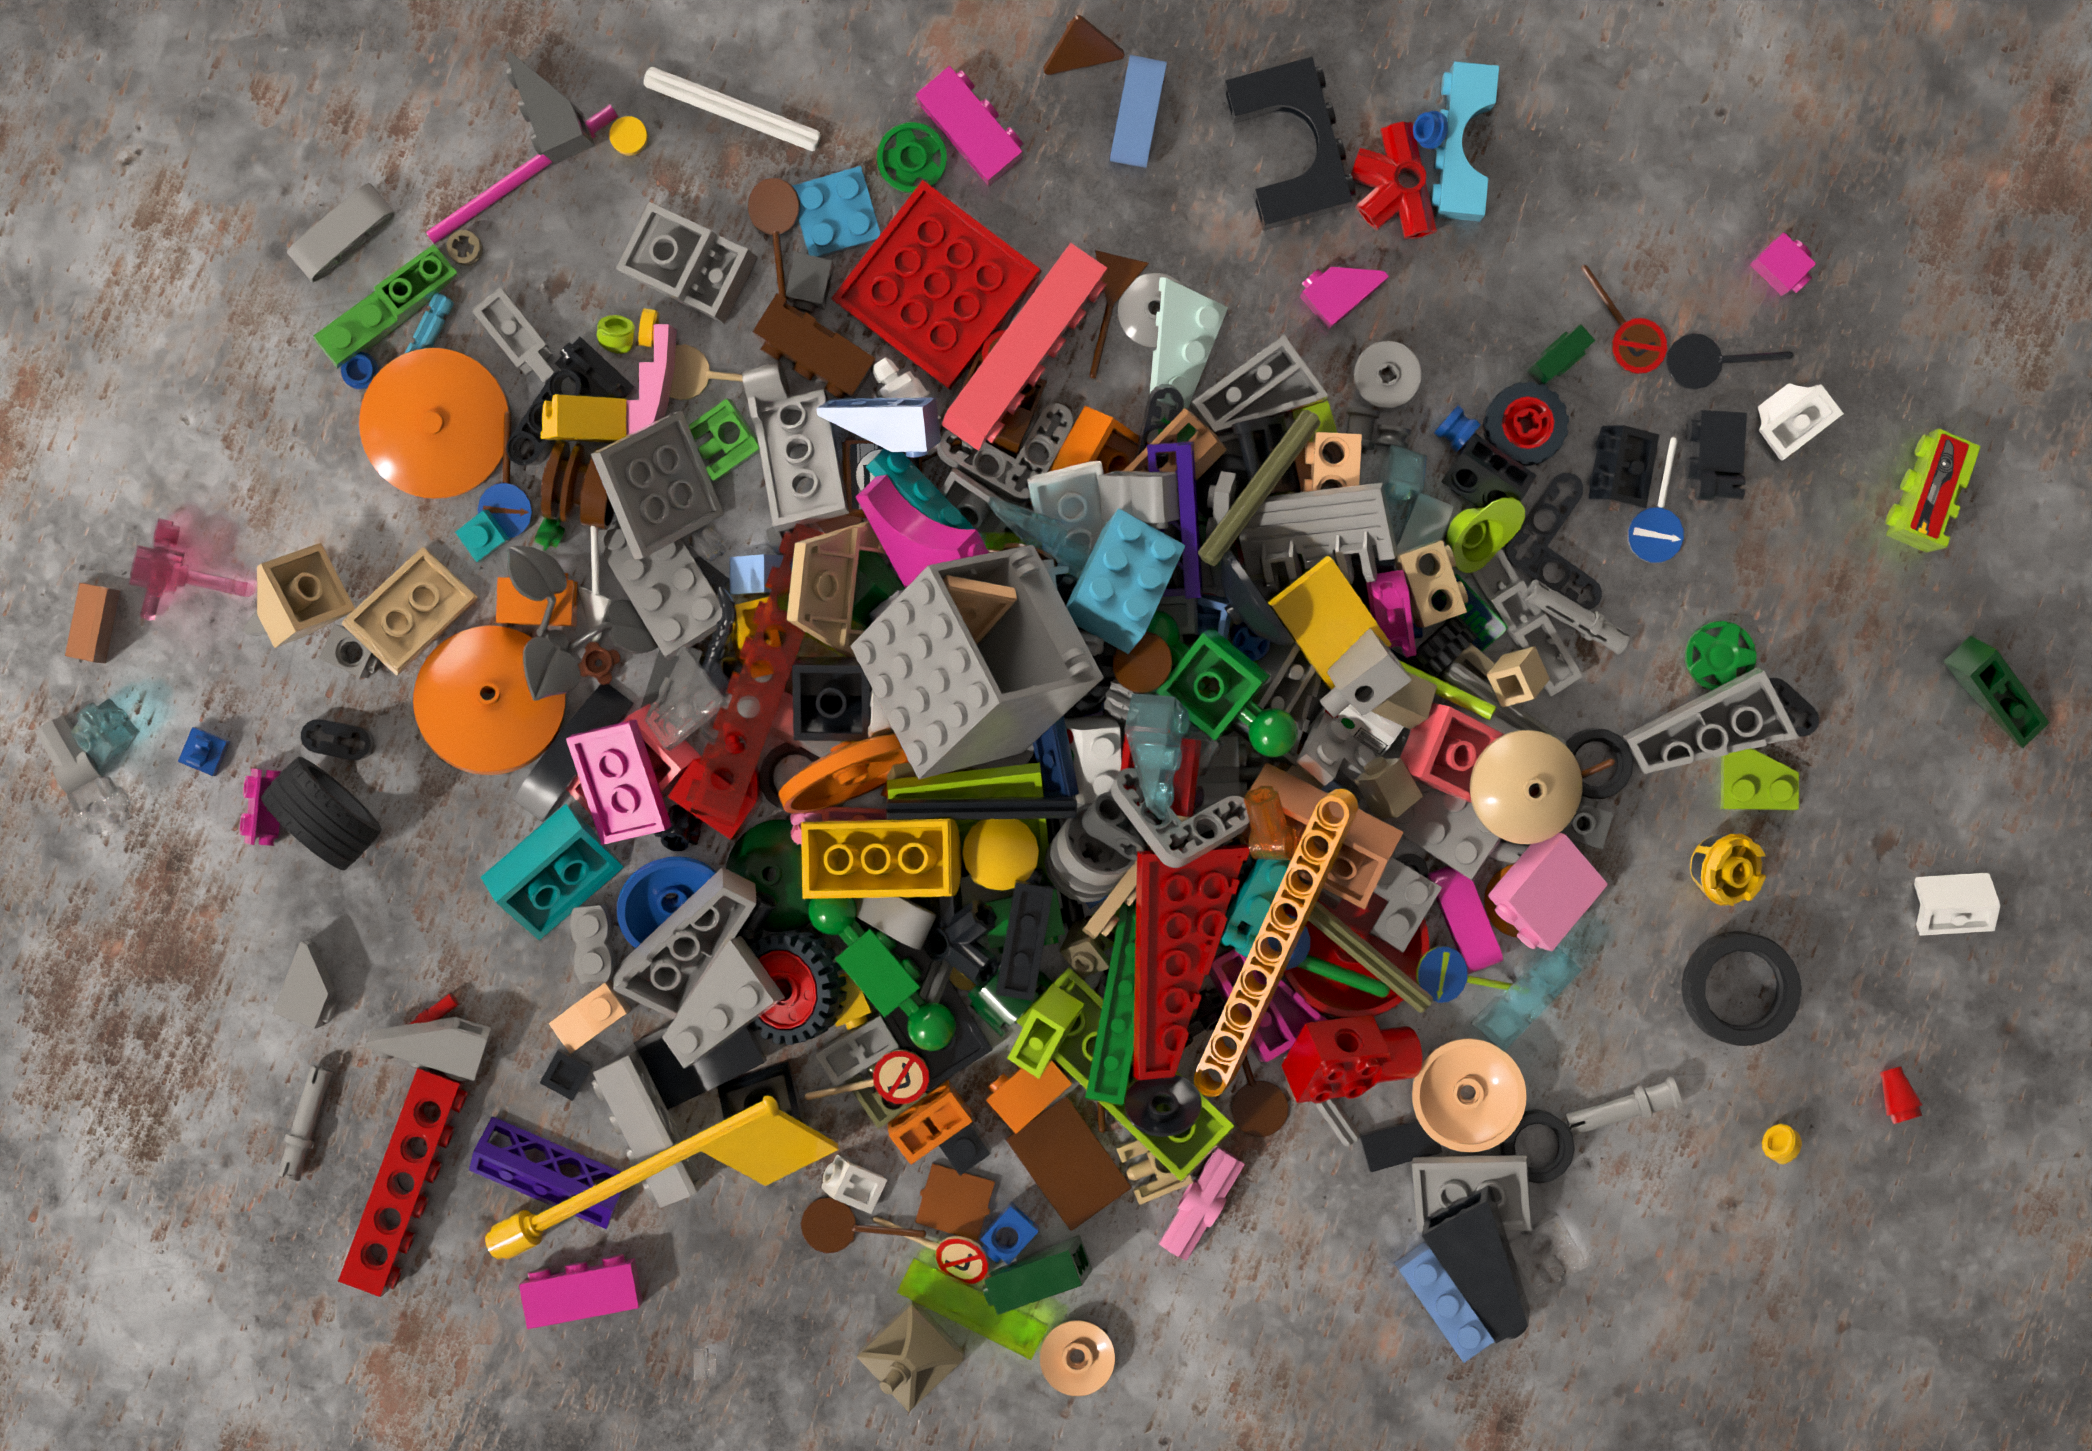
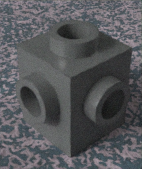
[1559,796,1614,852]

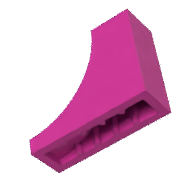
[856,475,989,589]

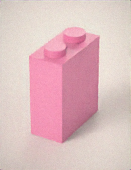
[1488,833,1608,951]

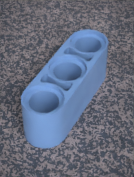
[1110,55,1167,168]

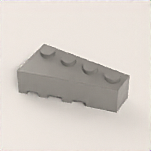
[1623,667,1799,774]
[613,867,756,1020]

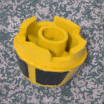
[1690,833,1766,906]

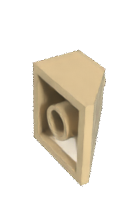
[257,543,355,648]

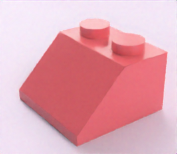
[1400,703,1504,803]

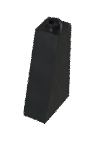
[1422,1185,1530,1343]

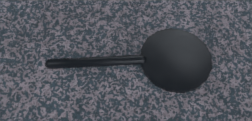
[1666,333,1794,389]

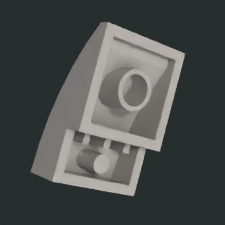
[616,202,758,324]

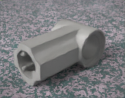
[35,715,105,796]

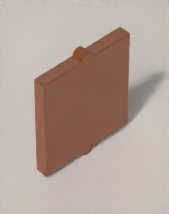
[915,1162,995,1241]

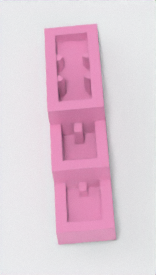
[626,324,677,436]

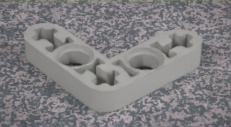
[937,403,1073,503]
[1111,768,1253,868]

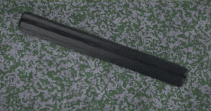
[886,796,1077,820]

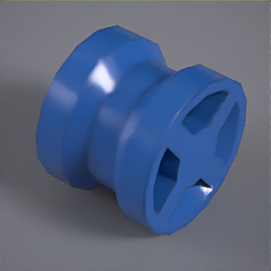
[1434,405,1481,452]
[1230,622,1270,661]

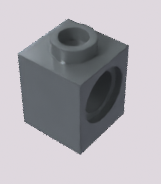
[785,252,835,313]

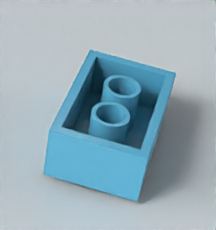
[1066,508,1185,654]

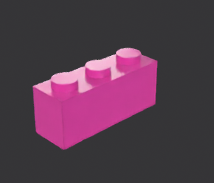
[915,65,1024,187]
[519,1254,643,1329]

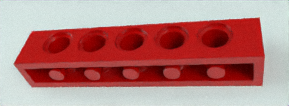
[338,1068,468,1297]

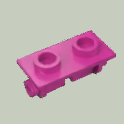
[239,768,281,846]

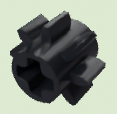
[654,804,702,851]

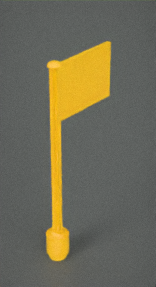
[485,1096,839,1260]

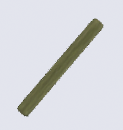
[1198,410,1321,566]
[1289,901,1433,1013]

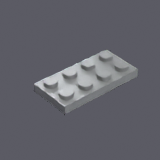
[598,520,722,661]

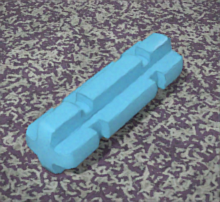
[404,293,454,354]

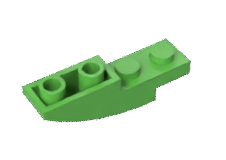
[313,244,457,369]

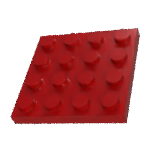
[831,180,1042,390]

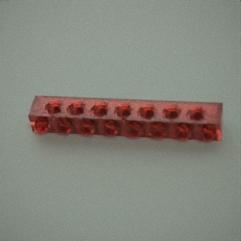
[686,523,826,828]

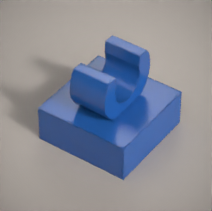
[178,727,230,776]

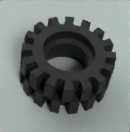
[1407,615,1477,677]

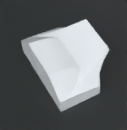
[1757,383,1844,461]

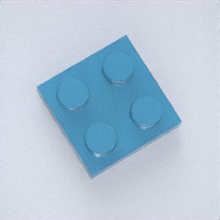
[793,166,881,258]

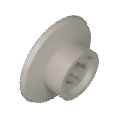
[1354,341,1422,408]

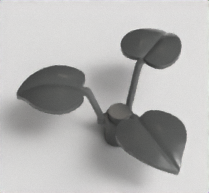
[506,546,658,701]

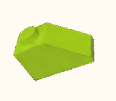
[1007,984,1084,1079]

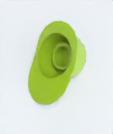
[1445,498,1525,573]

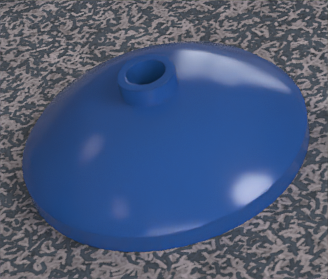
[617,856,717,948]

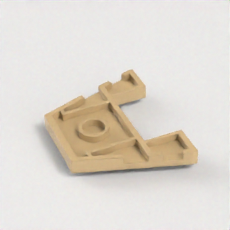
[787,521,886,657]

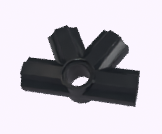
[910,884,1000,986]

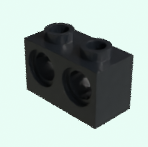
[1441,433,1537,508]

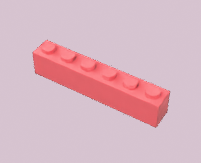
[941,243,1108,451]

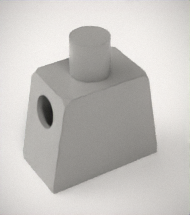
[1319,628,1412,718]

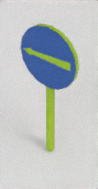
[1416,946,1527,1003]

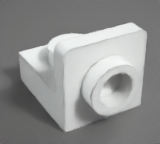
[821,1155,887,1214]

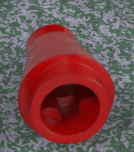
[1880,1066,1923,1124]

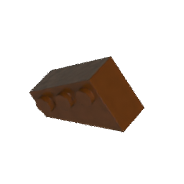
[752,293,877,399]

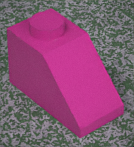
[1300,267,1389,330]

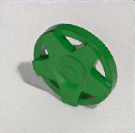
[877,122,947,194]
[1685,621,1757,690]

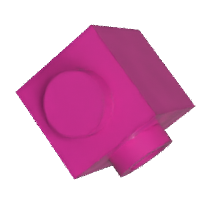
[1750,232,1816,296]

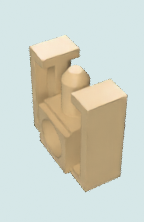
[1116,1138,1193,1205]

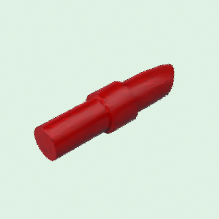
[410,993,459,1024]

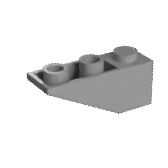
[364,1017,491,1081]

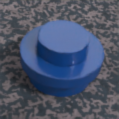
[1413,111,1448,149]
[341,352,379,390]

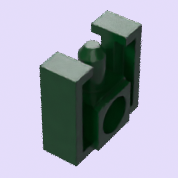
[1526,324,1596,385]

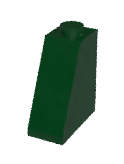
[983,1235,1093,1315]

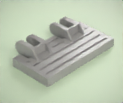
[1235,483,1397,593]

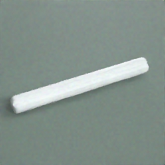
[643,67,821,151]

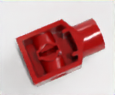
[1281,1014,1422,1103]

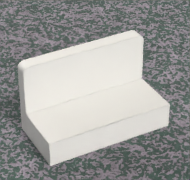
[1914,873,2001,936]

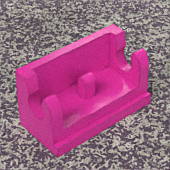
[1366,570,1416,657]

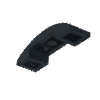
[513,683,634,822]

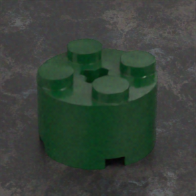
[967,960,1054,1037]

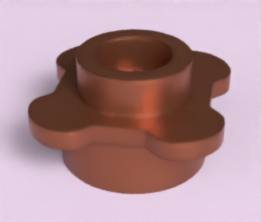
[578,642,621,685]

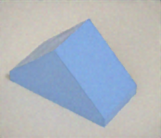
[730,554,794,595]

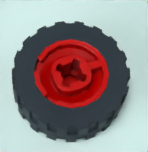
[1483,381,1569,467]

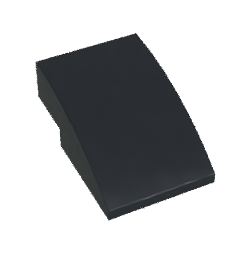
[634,1024,767,1110]

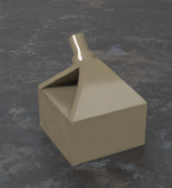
[857,1297,965,1412]

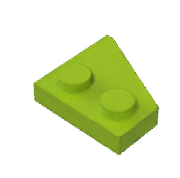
[1721,748,1799,810]

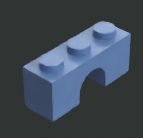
[1394,1241,1495,1363]

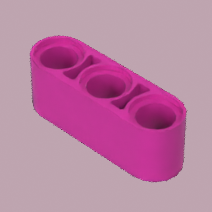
[1428,866,1503,975]

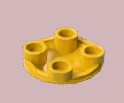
[962,819,1039,891]

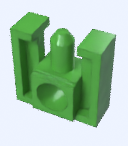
[688,398,760,481]

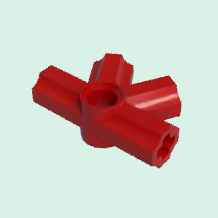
[1351,121,1437,240]

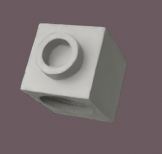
[319,624,382,678]

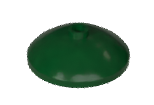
[726,819,811,932]

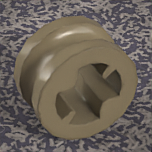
[447,230,483,266]

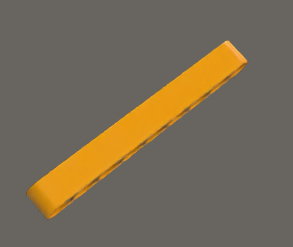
[1194,789,1358,1097]

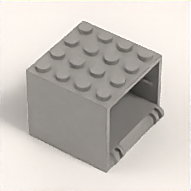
[851,545,1104,779]

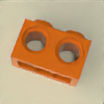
[887,1079,973,1165]

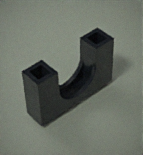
[1223,57,1356,231]

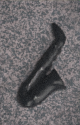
[692,587,748,710]

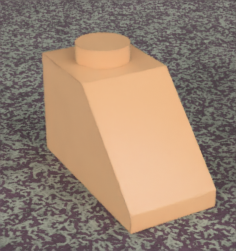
[549,980,632,1054]

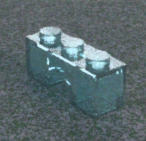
[1471,946,1582,1052]

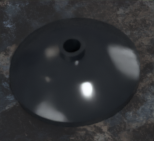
[1220,549,1295,646]

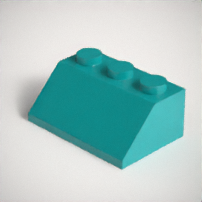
[480,804,624,940]

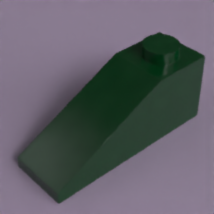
[1944,635,2050,748]

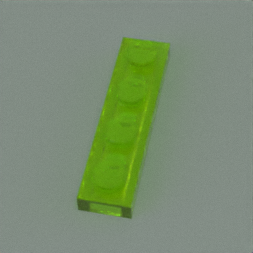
[896,1257,1048,1360]

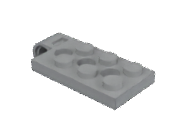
[742,362,849,532]

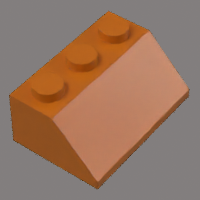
[1029,406,1150,505]

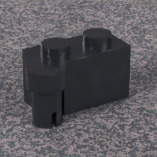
[1685,410,1747,501]

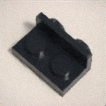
[1589,425,1660,508]

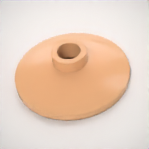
[1040,1320,1115,1396]

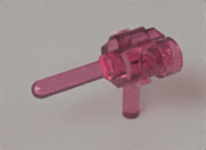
[129,518,254,620]

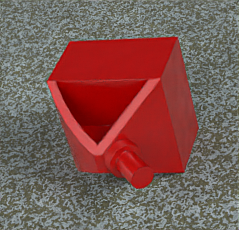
[668,724,763,840]

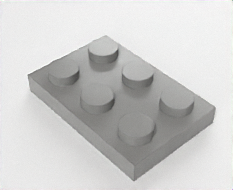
[1412,1155,1532,1232]

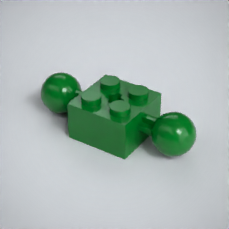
[1146,610,1298,757]
[808,898,956,1051]

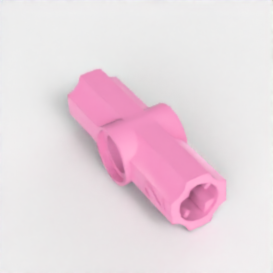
[1159,1146,1245,1261]

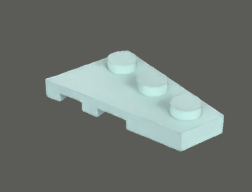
[1150,277,1228,410]

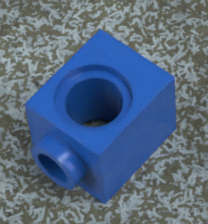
[980,1202,1039,1265]

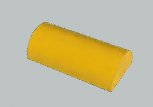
[801,819,962,899]

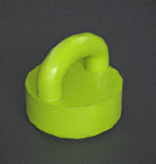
[596,315,635,354]

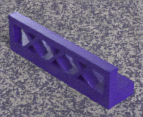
[1147,442,1203,599]
[469,1116,623,1230]

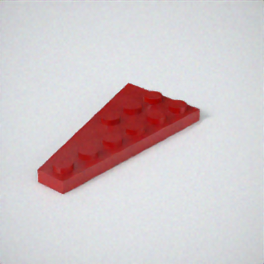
[1133,844,1251,1080]

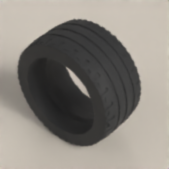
[261,757,382,870]
[1681,931,1802,1046]

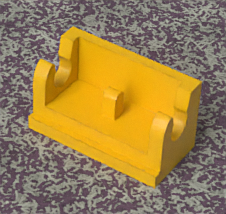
[541,394,626,443]

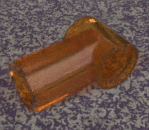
[1244,786,1298,860]

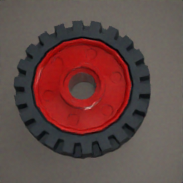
[748,930,847,1045]

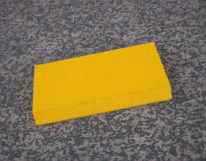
[1268,556,1392,690]

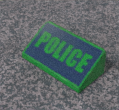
[1431,574,1508,652]

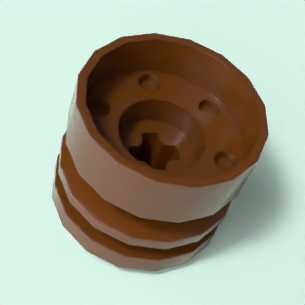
[541,440,615,531]

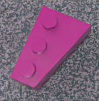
[1209,947,1327,1062]

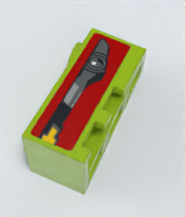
[1885,429,1981,553]

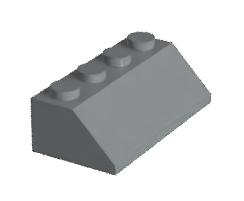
[592,1050,705,1208]

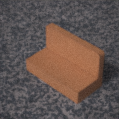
[65,583,120,664]

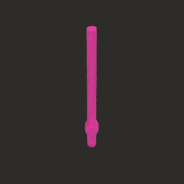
[426,104,619,244]

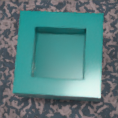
[455,509,510,562]

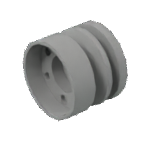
[1044,803,1135,902]

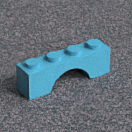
[1430,61,1499,222]

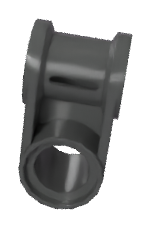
[1082,792,1160,861]

